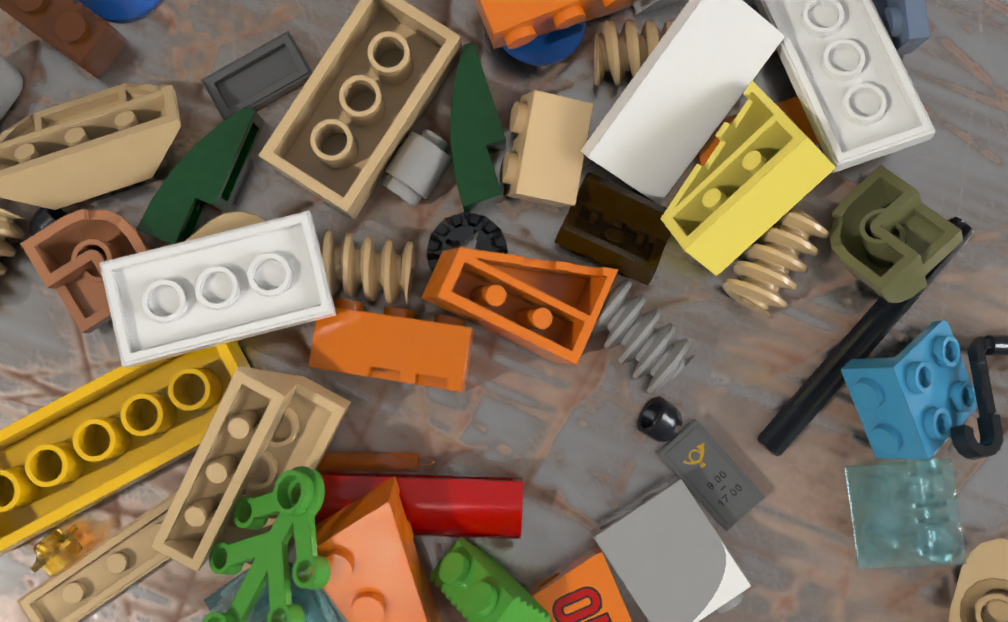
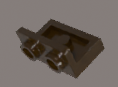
[554,173,671,286]

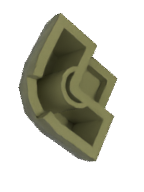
[829,165,963,303]

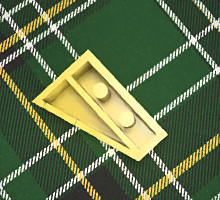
[660,80,836,276]

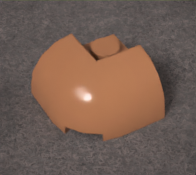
[20,208,150,333]

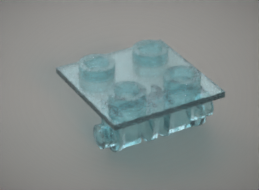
[845,457,966,569]

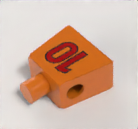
[529,545,632,622]

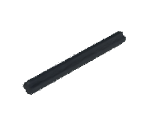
[757,217,974,456]

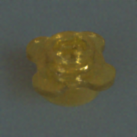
[29,525,83,577]

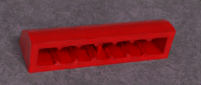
[314,471,523,539]

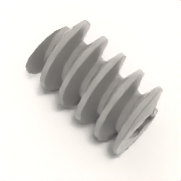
[591,279,695,394]

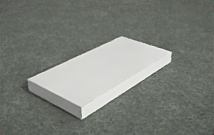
[581,0,785,205]
[754,0,936,173]
[99,211,336,368]

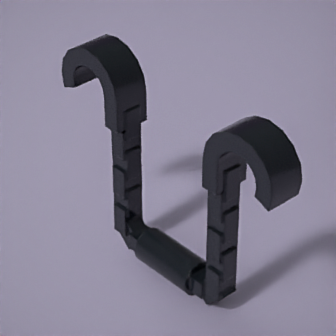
[950,335,1008,460]

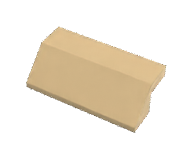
[151,366,351,573]

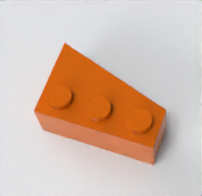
[474,0,634,49]
[421,247,618,365]
[308,298,474,392]
[310,476,441,622]

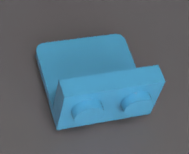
[840,320,977,460]

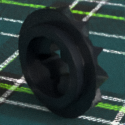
[426,211,508,273]

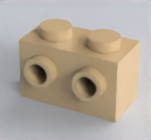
[499,90,594,207]

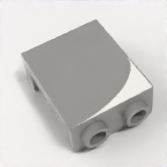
[590,475,752,622]

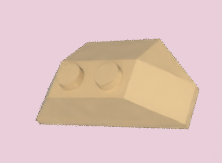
[0,82,181,210]

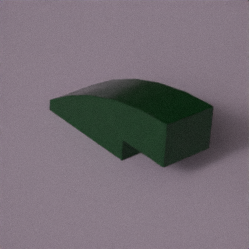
[450,42,506,213]
[136,107,265,244]

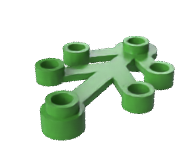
[202,466,331,622]

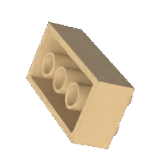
[258,0,463,220]

